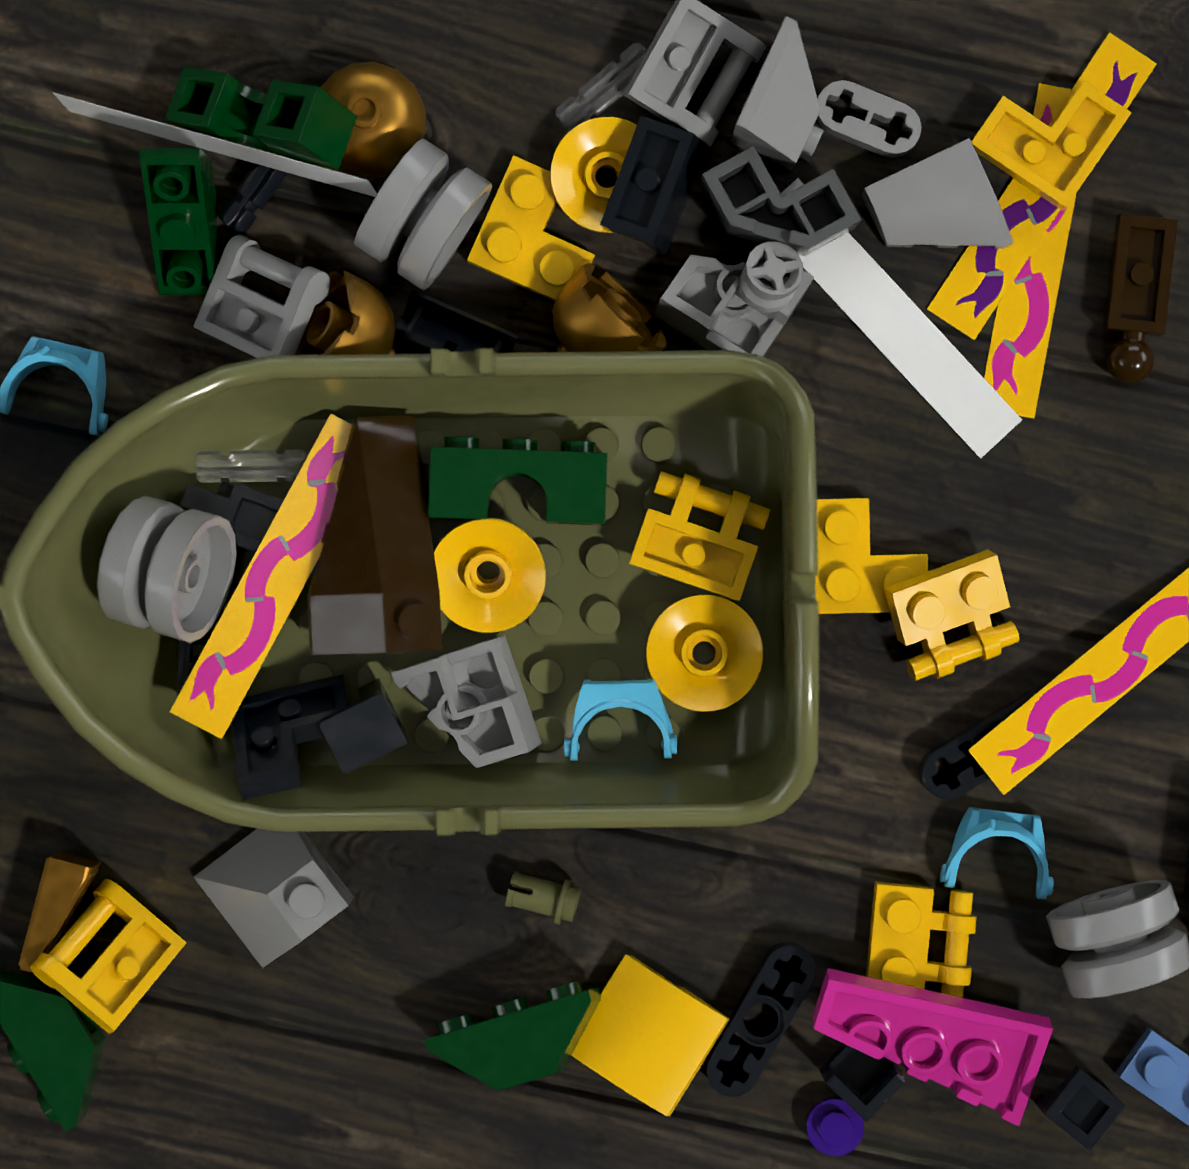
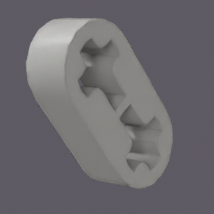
[816,80,922,158]

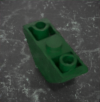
[139,148,217,295]
[0,970,105,1133]
[424,981,601,1091]

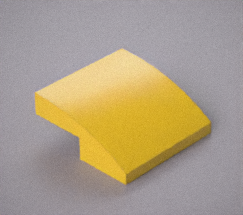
[571,954,730,1116]

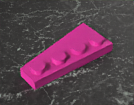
[812,968,1053,1126]

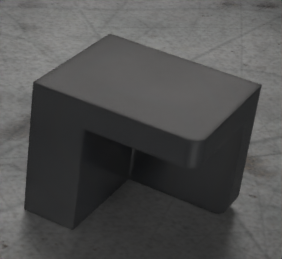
[319,678,408,774]
[819,1043,906,1122]
[1034,1065,1126,1151]

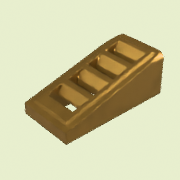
[18,851,101,972]

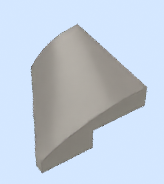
[862,138,1013,249]
[654,255,814,357]
[391,634,542,768]

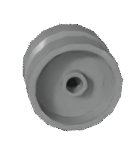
[353,138,492,291]
[97,496,236,643]
[1046,880,1189,998]

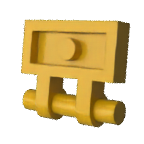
[629,471,771,602]
[884,549,1020,681]
[866,882,977,998]

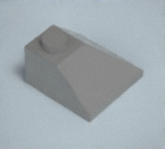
[730,16,824,171]
[194,829,354,968]

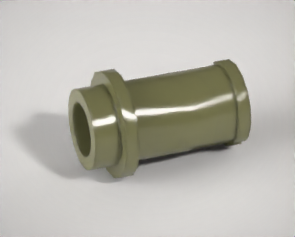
[505,870,581,925]

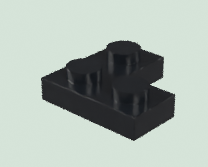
[232,674,350,800]

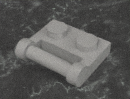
[623,0,766,148]
[193,235,330,358]

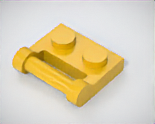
[30,879,187,1034]

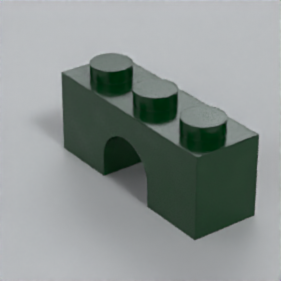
[164,67,357,170]
[428,436,607,526]

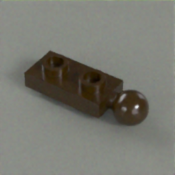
[1103,214,1178,384]

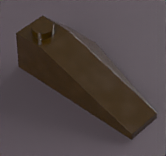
[307,415,443,655]

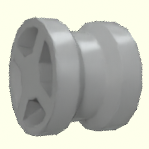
[739,242,803,313]

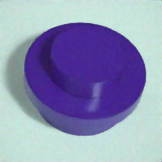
[806,1097,864,1156]

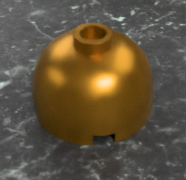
[320,62,426,179]
[552,263,667,352]
[295,271,396,355]

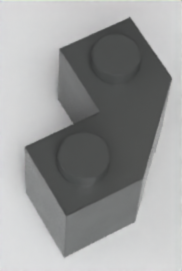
[700,146,862,256]

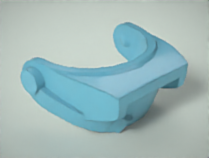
[0,336,108,436]
[564,678,677,761]
[940,807,1054,899]

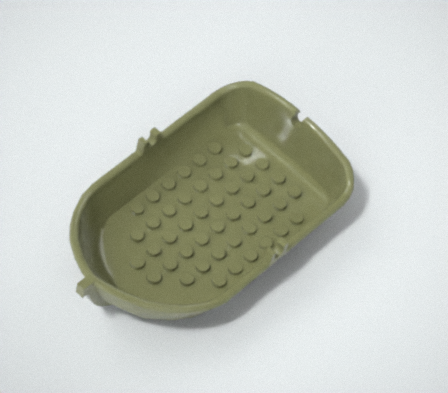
[0,349,819,835]

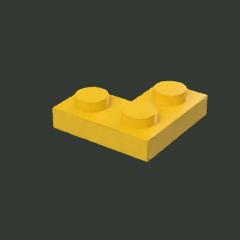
[971,81,1132,211]
[467,155,595,301]
[815,498,928,614]

